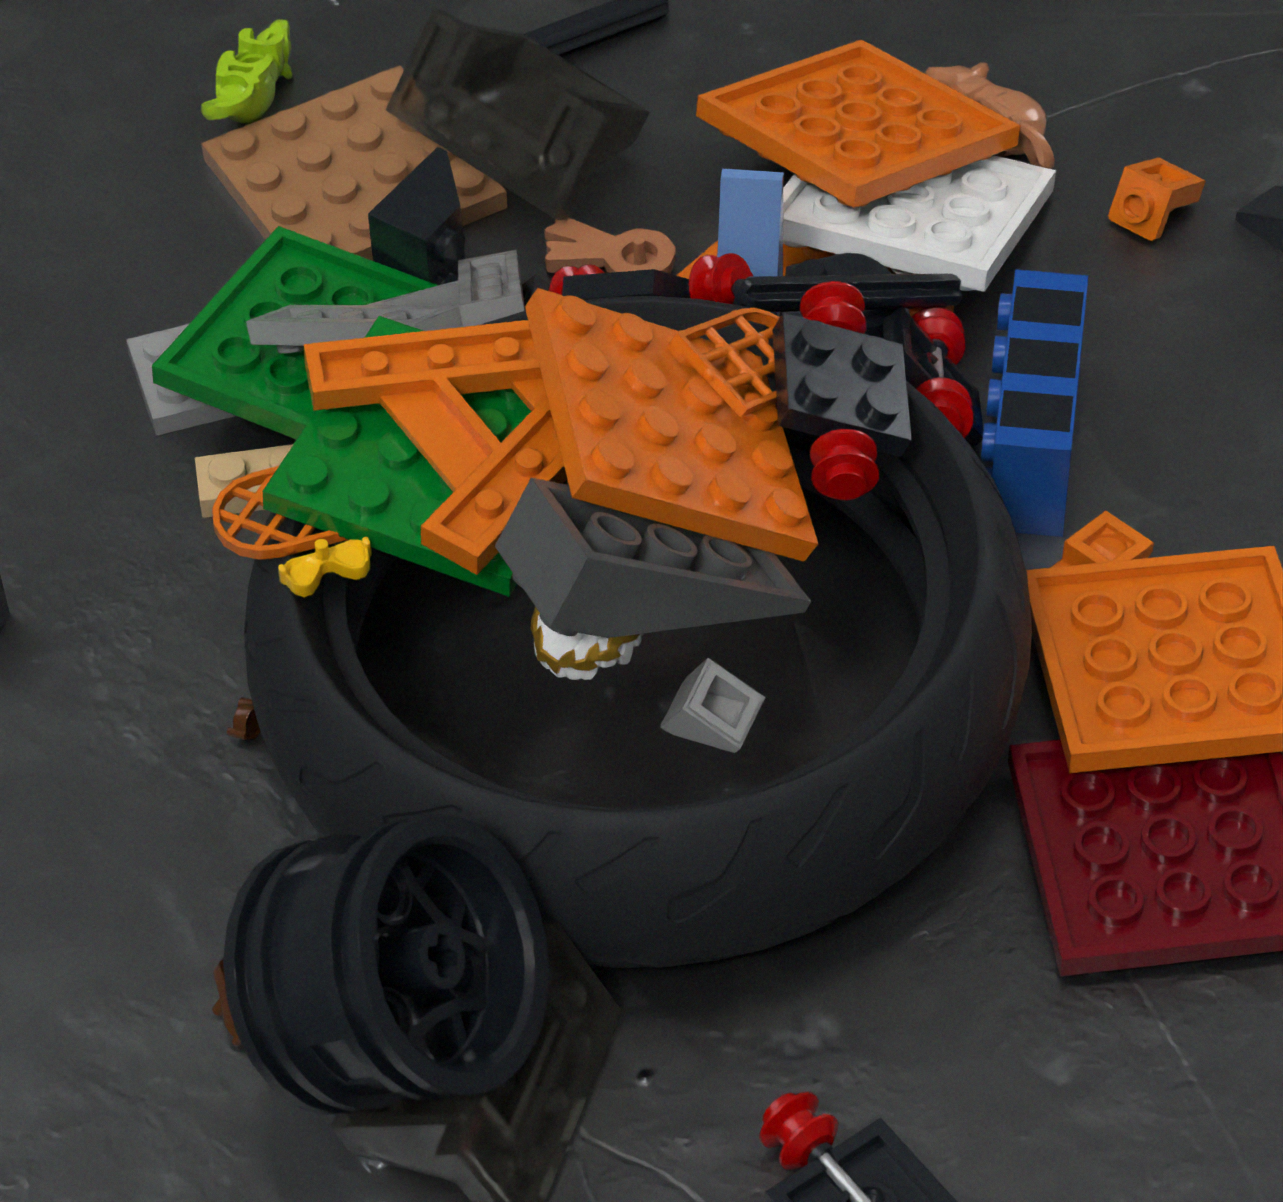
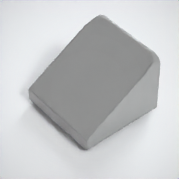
[660,658,765,753]

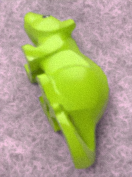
[201,19,293,124]

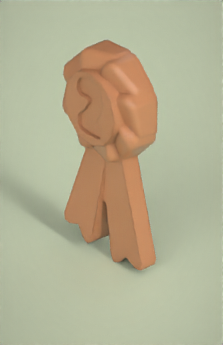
[544,214,676,274]

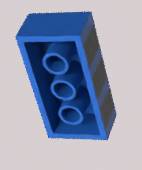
[981,269,1088,537]

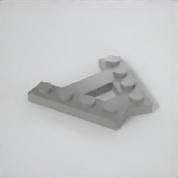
[246,250,525,353]

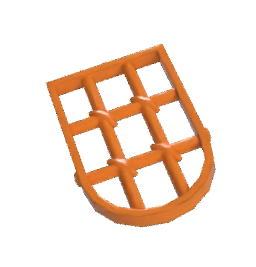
[670,308,780,418]

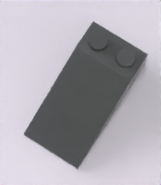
[495,477,811,638]

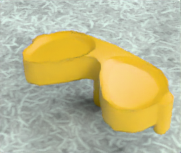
[278,537,372,597]

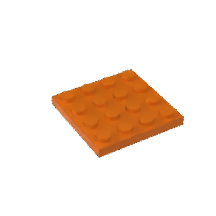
[696,39,1020,208]
[525,288,818,562]
[1026,546,1283,773]

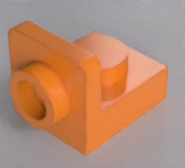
[1108,157,1206,241]

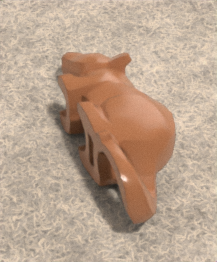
[926,63,1055,169]

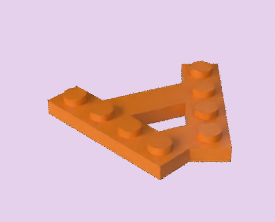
[304,320,567,575]

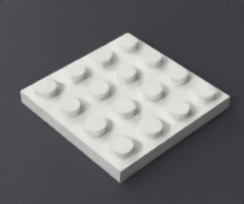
[783,155,1056,292]

